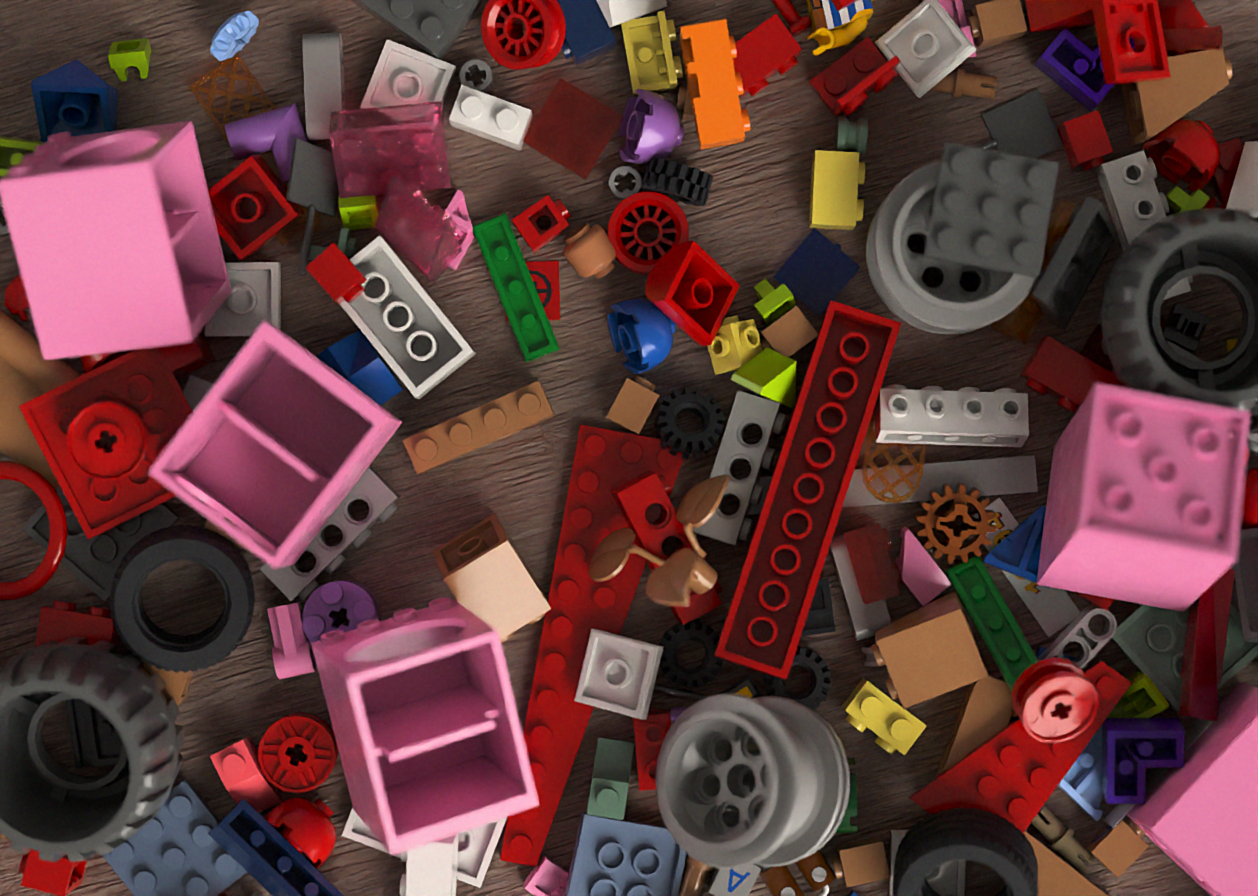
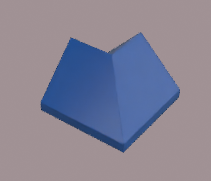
[31,59,118,142]
[317,330,404,405]

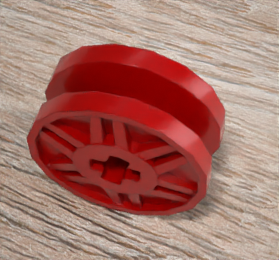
[66,400,149,481]
[1011,658,1098,743]
[258,712,339,793]

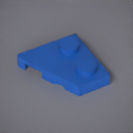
[982,506,1050,588]

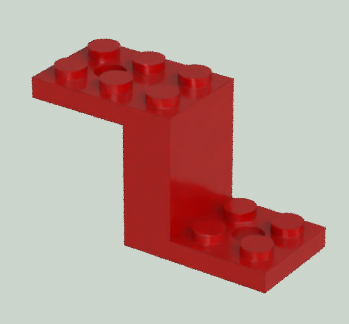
[1025,0,1171,84]

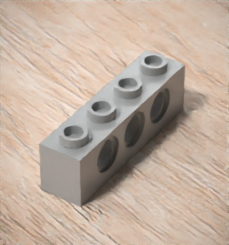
[693,390,787,546]
[260,466,401,601]

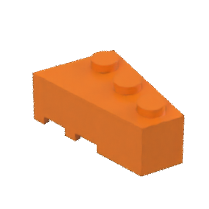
[679,19,750,150]

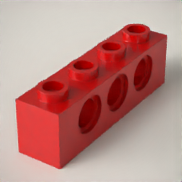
[611,470,722,625]

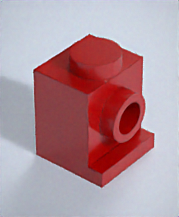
[512,195,571,253]

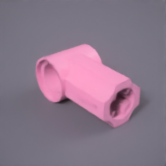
[267,602,316,680]

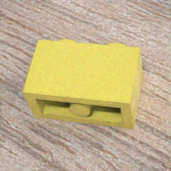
[809,150,865,230]

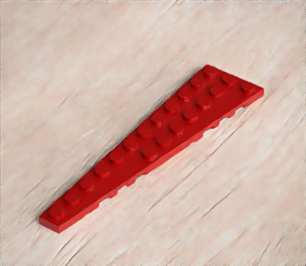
[500,424,683,867]

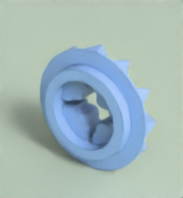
[210,10,259,61]

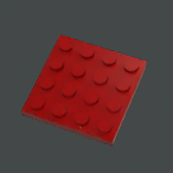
[19,346,194,540]

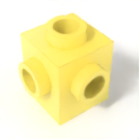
[707,315,763,375]

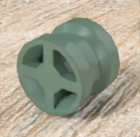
[835,116,868,154]

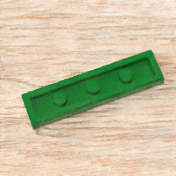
[472,213,560,363]
[945,555,1038,692]

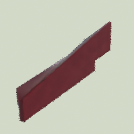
[1179,566,1235,721]

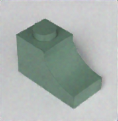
[587,736,635,820]

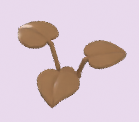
[588,475,731,605]

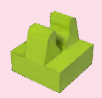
[108,38,151,81]
[338,186,381,230]
[1165,186,1210,215]
[753,279,796,327]

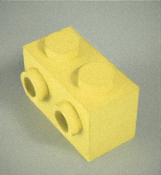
[841,678,927,756]

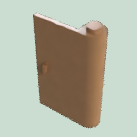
[0,309,81,490]

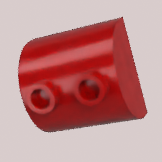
[645,240,740,346]

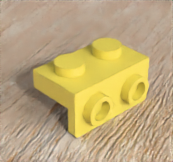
[621,10,683,96]

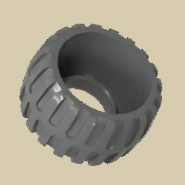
[1097,208,1258,417]
[0,637,184,862]

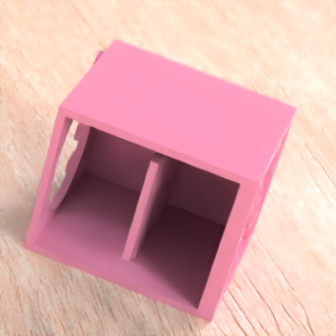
[0,120,232,360]
[148,321,402,568]
[1036,383,1250,612]
[311,597,538,855]
[1125,682,1258,896]

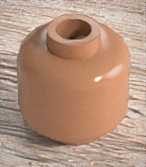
[563,222,616,279]

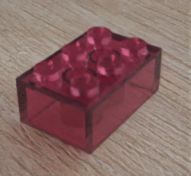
[329,101,451,198]

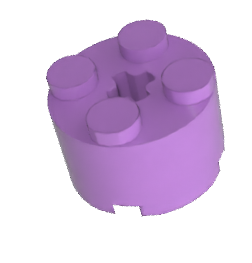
[302,580,381,643]

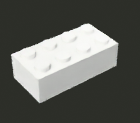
[340,235,476,399]

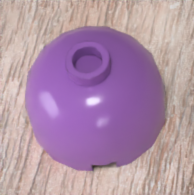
[618,89,684,165]

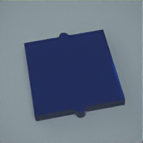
[773,228,860,316]

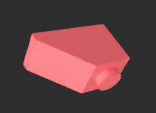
[210,735,282,813]

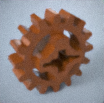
[915,482,997,564]

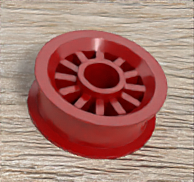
[481,0,566,70]
[608,191,689,275]

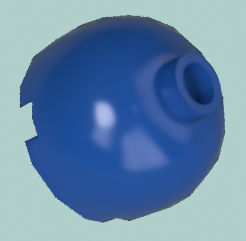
[607,298,675,374]

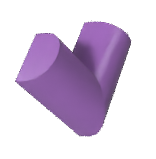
[225,103,309,185]

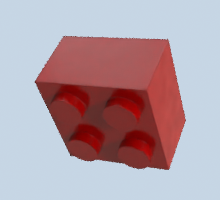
[208,154,305,261]

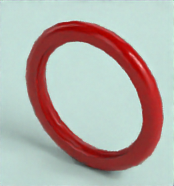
[0,461,68,601]

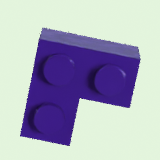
[1034,28,1135,111]
[1102,718,1184,804]

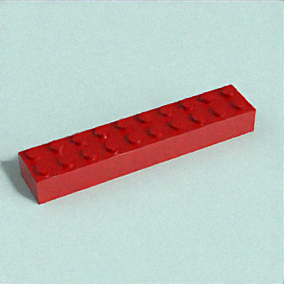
[714,300,901,680]

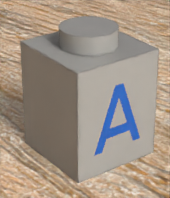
[707,864,761,896]

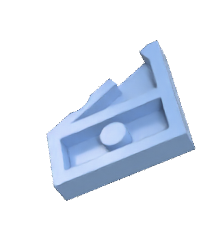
[1058,725,1103,821]

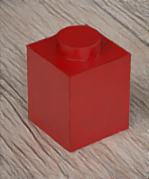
[1057,110,1113,171]
[305,243,367,304]

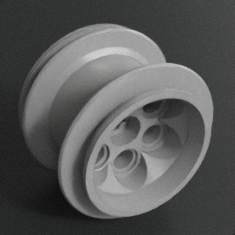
[866,161,1044,334]
[655,694,850,869]

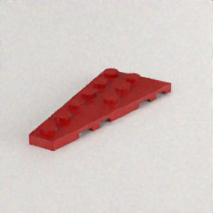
[908,660,1132,833]

